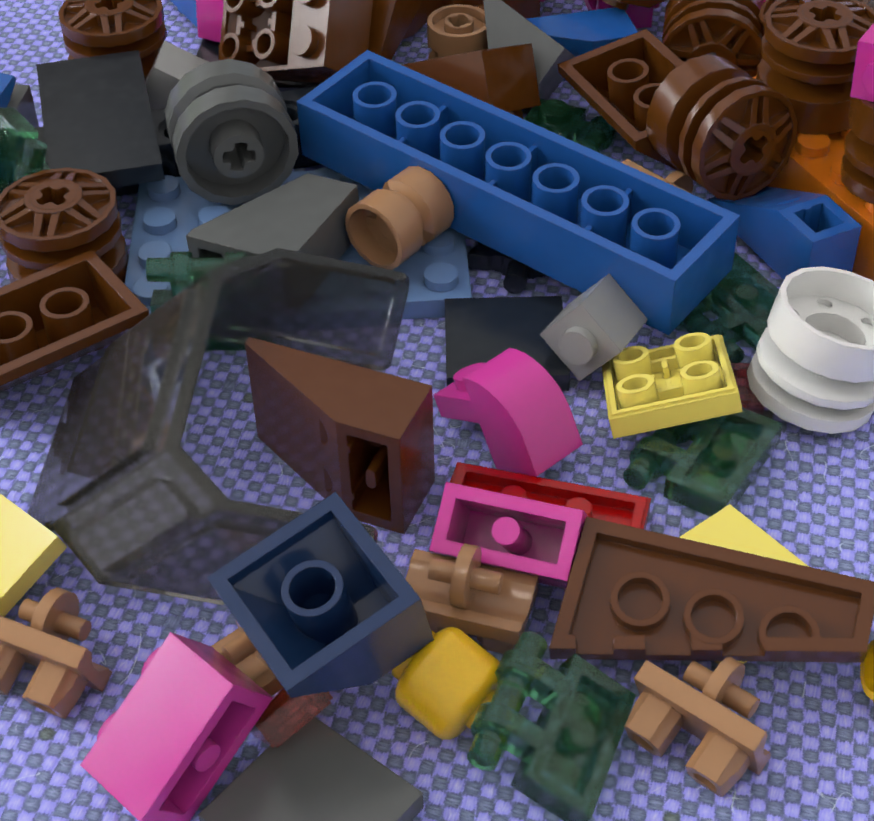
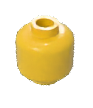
[391,627,506,740]

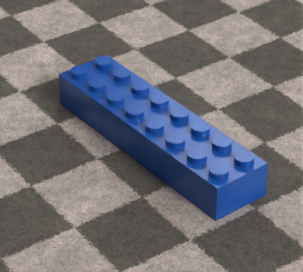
[296,50,740,335]

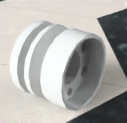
[747,266,874,434]

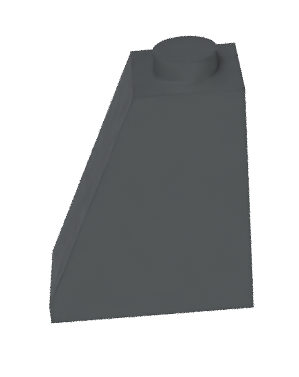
[186,173,359,310]

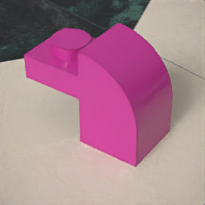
[433,348,583,477]

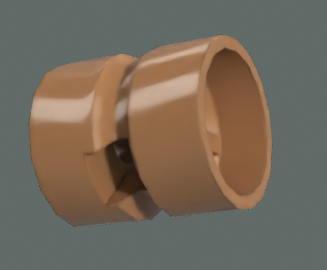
[427,4,488,60]
[345,166,454,271]

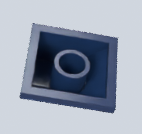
[207,492,434,698]

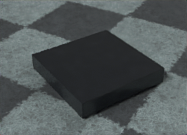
[445,296,570,391]

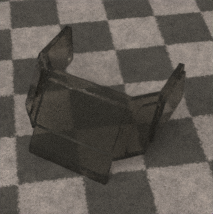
[27,248,410,606]

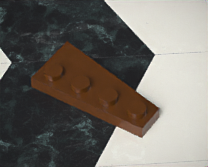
[549,517,874,663]

